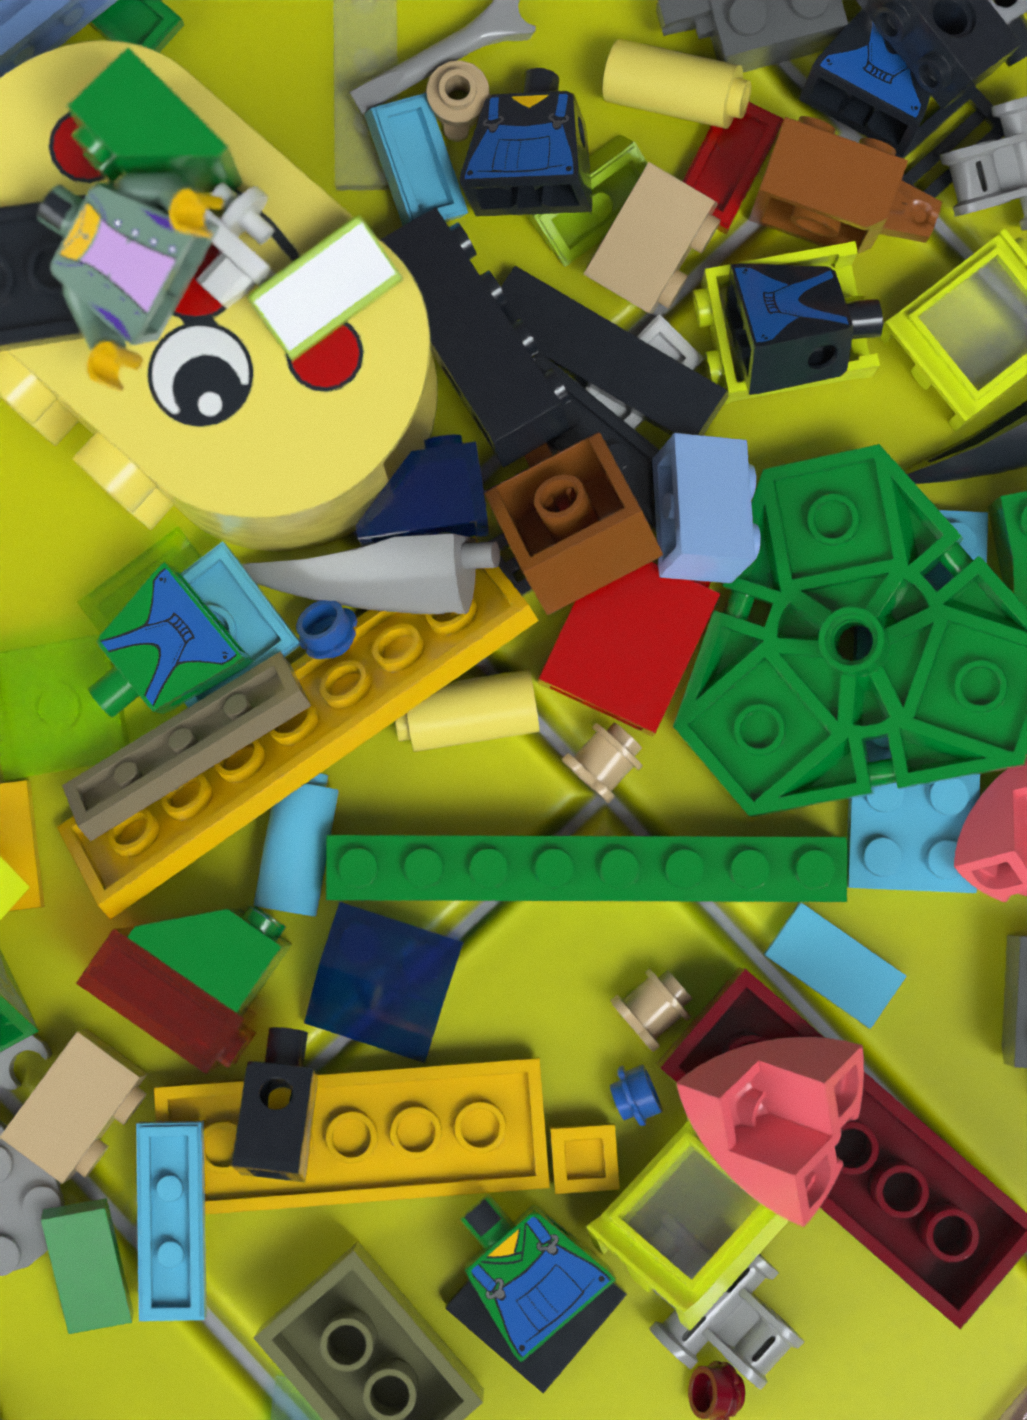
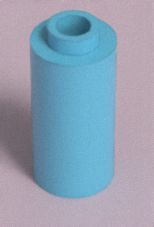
[253,774,339,916]

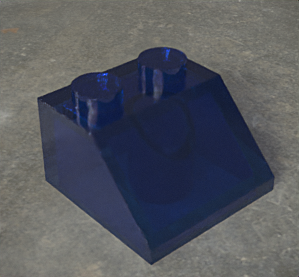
[356,434,489,546]
[304,902,465,1063]

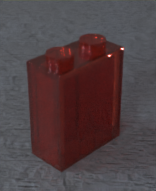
[76,927,257,1074]

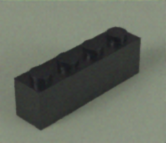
[380,207,571,468]

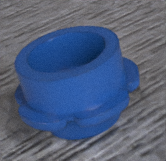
[296,600,357,659]
[610,1064,663,1126]

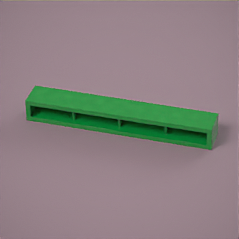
[326,835,847,902]

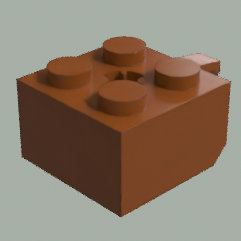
[749,116,942,254]
[484,431,663,615]

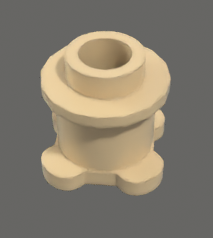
[424,60,491,142]
[562,722,643,804]
[610,968,692,1052]

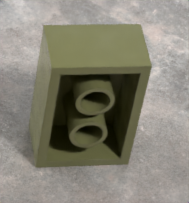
[254,1241,484,1420]

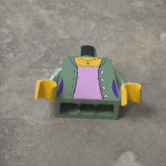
[37,172,224,392]

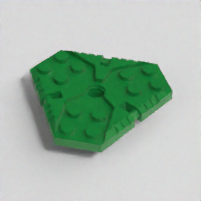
[673,444,1027,817]

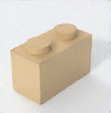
[584,162,721,314]
[0,1029,148,1184]

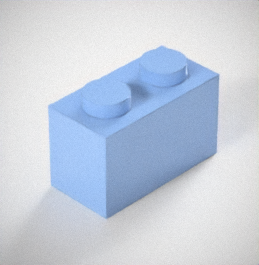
[652,433,761,583]

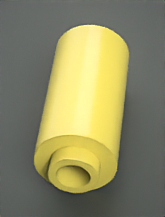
[603,39,751,129]
[395,669,540,752]

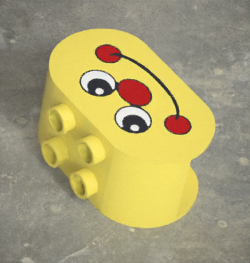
[0,41,438,551]

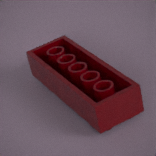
[656,967,1027,1330]

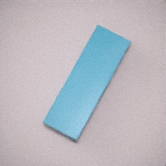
[136,1120,207,1321]

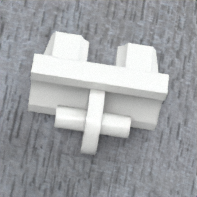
[197,183,276,309]

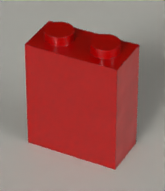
[538,562,720,737]

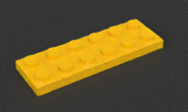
[154,1057,550,1214]

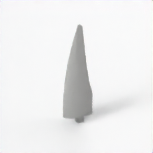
[242,534,500,614]

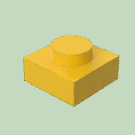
[550,1123,620,1194]

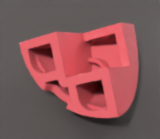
[954,760,1027,902]
[677,1037,864,1227]

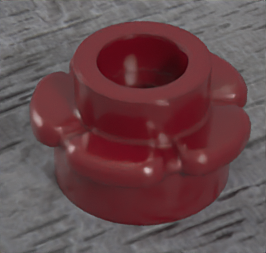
[688,1361,746,1420]

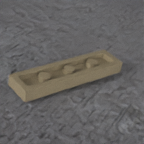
[62,651,311,841]

